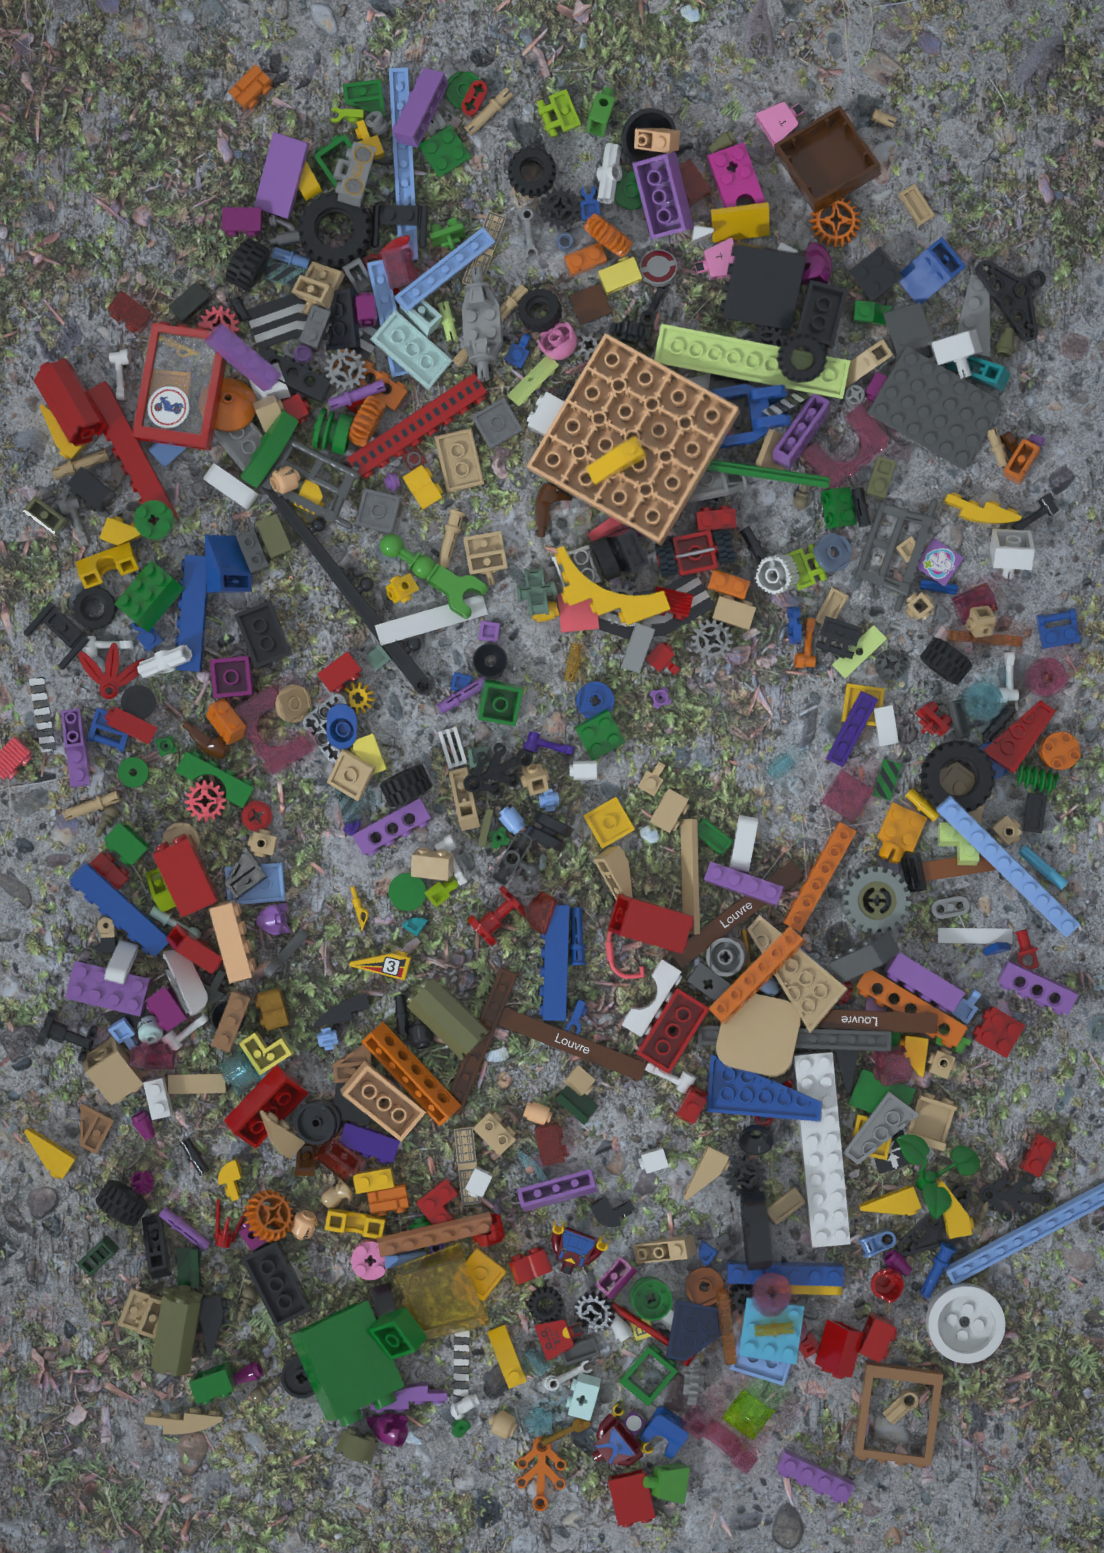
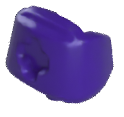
[343,815,360,836]

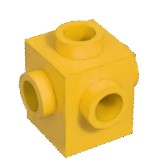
[385,573,419,604]

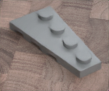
[956,274,990,358]
[842,1091,919,1165]

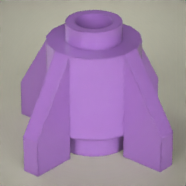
[256,903,290,935]

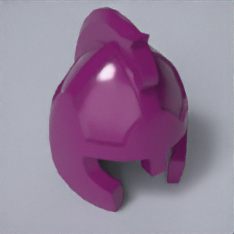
[800,243,832,285]
[366,1413,408,1447]

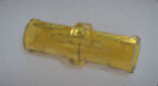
[563,643,583,683]
[754,1321,794,1337]

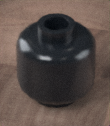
[408,1020,435,1049]

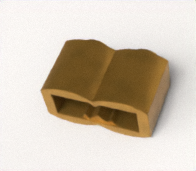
[255,987,290,1031]

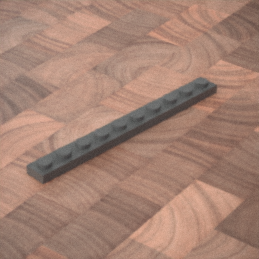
[698,1025,892,1052]

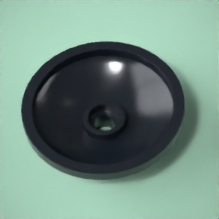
[621,108,676,163]

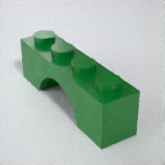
[175,750,255,808]

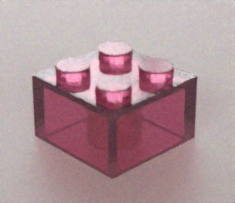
[819,770,874,823]

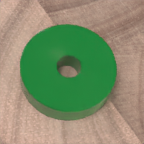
[118,757,149,788]

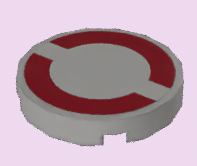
[639,249,677,287]

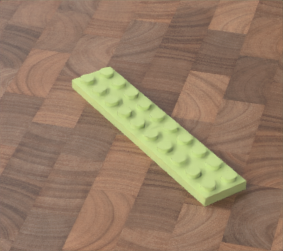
[654,324,850,399]

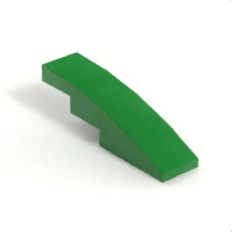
[240,410,299,488]

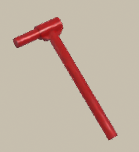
[611,1301,697,1367]

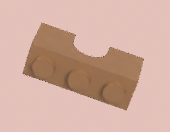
[211,990,252,1052]

